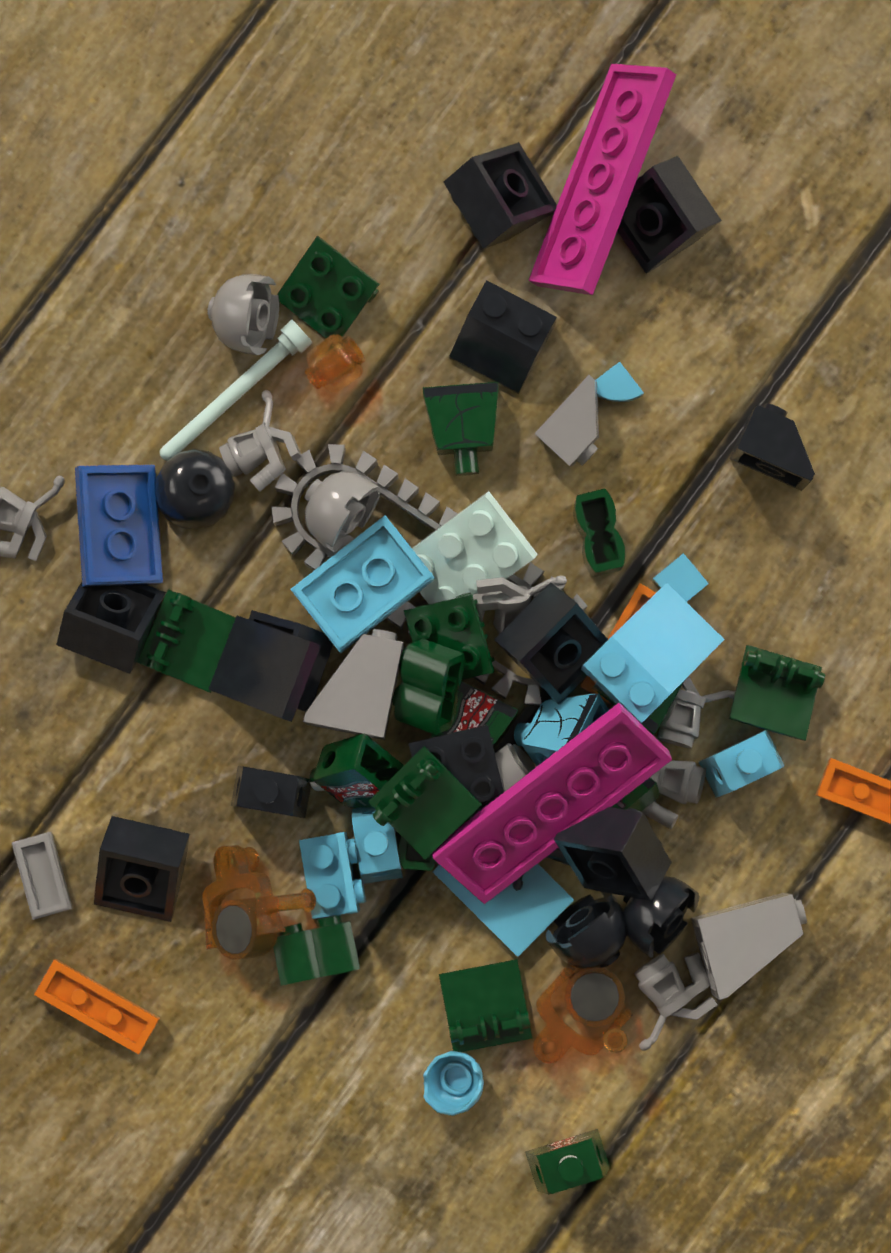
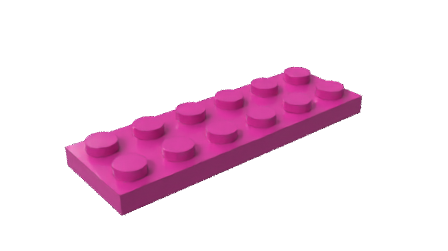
[528,64,677,295]
[432,703,672,904]

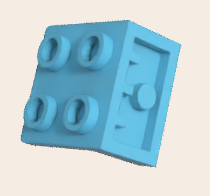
[299,832,366,919]

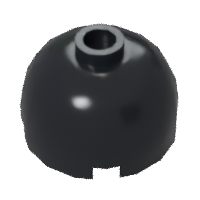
[155,449,235,529]
[623,876,700,958]
[546,891,627,968]

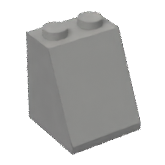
[303,629,404,741]
[691,893,807,1000]

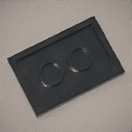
[208,615,321,722]

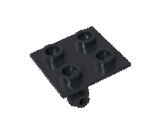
[409,724,504,810]

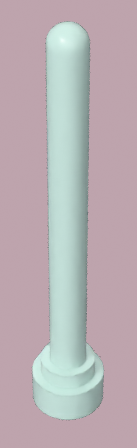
[160,320,313,461]

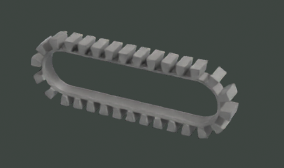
[272,444,596,705]

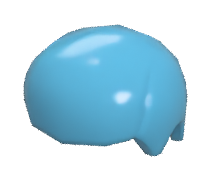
[423,1051,484,1116]

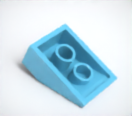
[581,583,725,723]

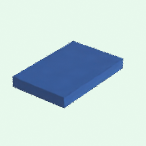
[75,465,163,587]

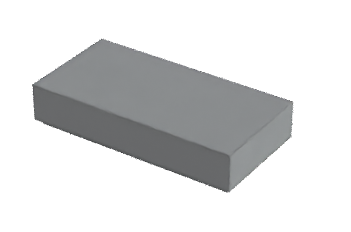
[12,832,73,920]

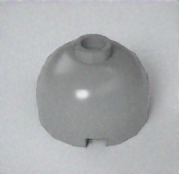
[208,274,279,355]
[305,471,380,553]

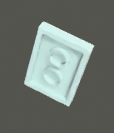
[412,491,538,604]

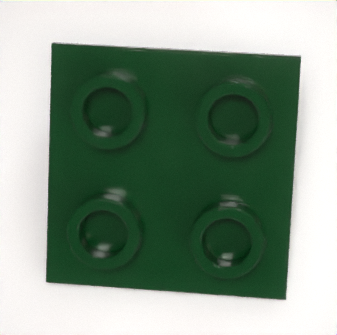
[277,236,380,346]
[137,589,236,693]
[404,592,495,679]
[729,645,825,741]
[368,746,482,859]
[439,959,533,1052]

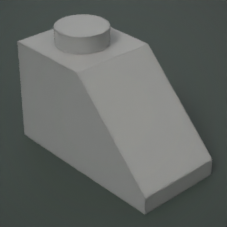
[535,375,599,466]

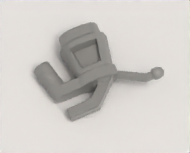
[219,390,302,491]
[0,476,65,561]
[473,576,567,635]
[657,676,735,748]
[642,735,706,829]
[634,952,717,1051]

